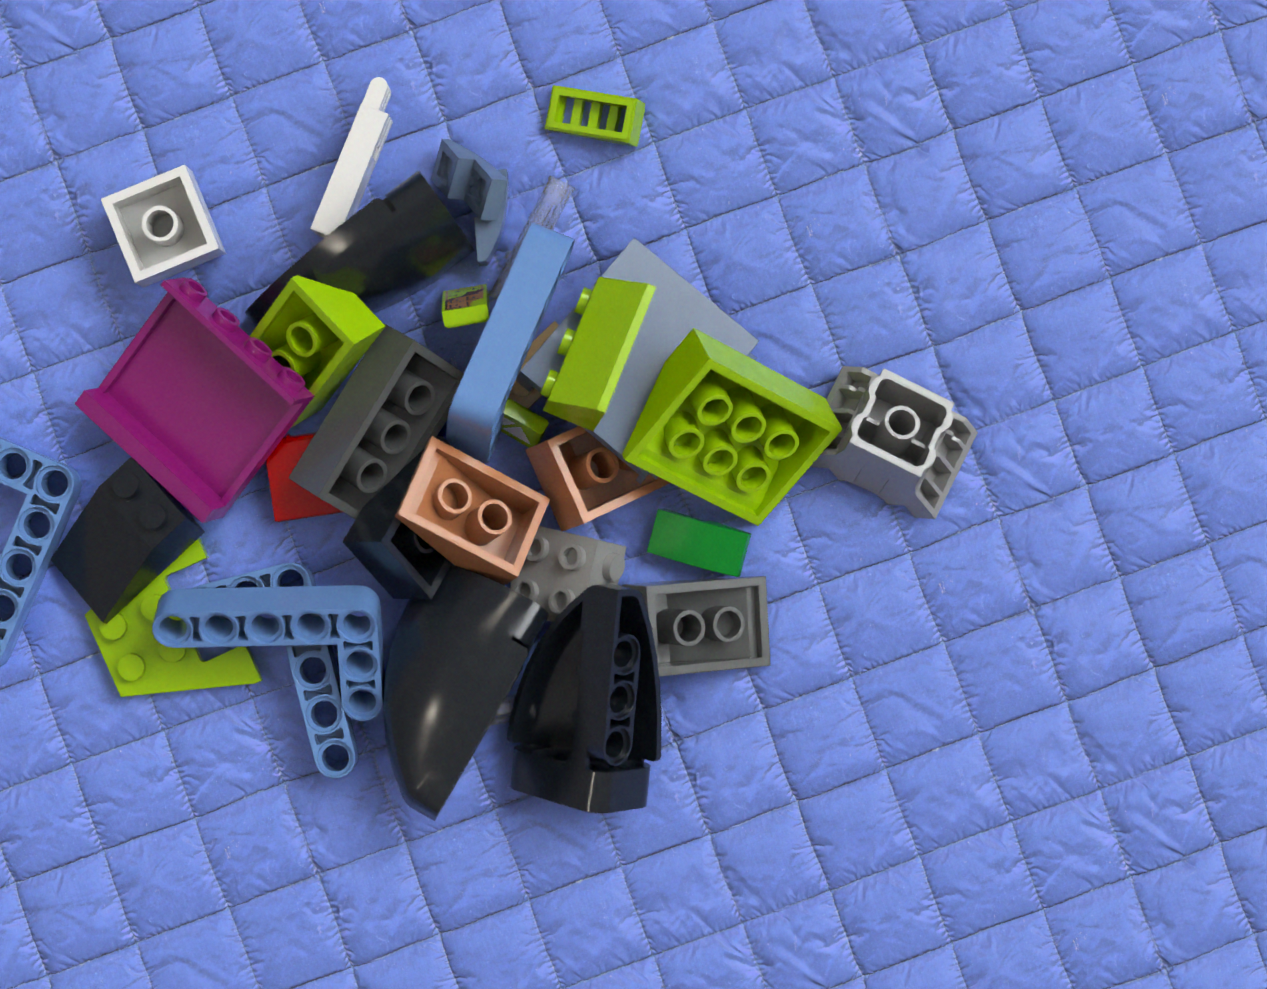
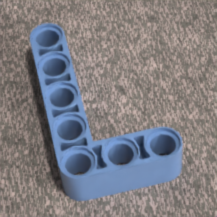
[446,222,575,463]
[0,437,82,667]
[192,563,359,779]
[152,585,385,721]

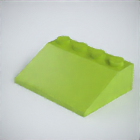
[622,327,843,526]

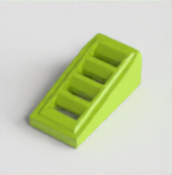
[545,85,645,147]

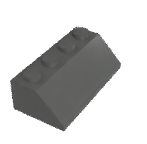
[289,324,464,519]

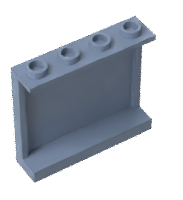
[516,238,759,484]

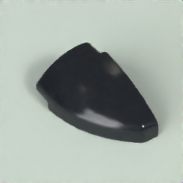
[245,171,475,327]
[383,565,549,821]
[507,584,662,813]

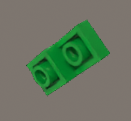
[647,508,751,577]

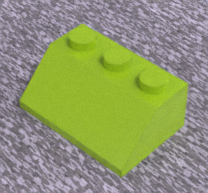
[250,275,385,428]
[540,277,656,431]

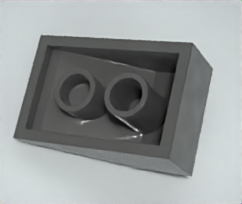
[622,576,770,677]

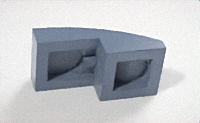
[431,139,508,221]
[474,169,509,266]

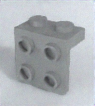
[510,526,627,622]

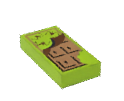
[442,284,490,328]

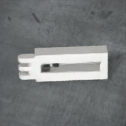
[310,77,393,238]

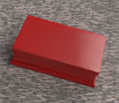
[266,432,344,522]

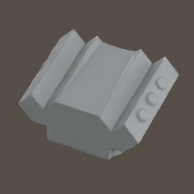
[811,366,978,519]

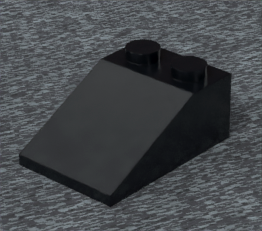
[342,436,452,600]
[51,457,205,624]

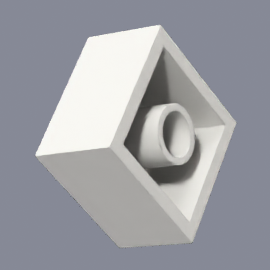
[101,164,226,288]

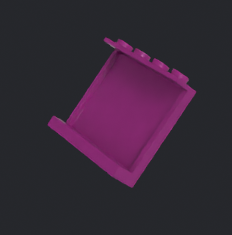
[75,277,314,523]

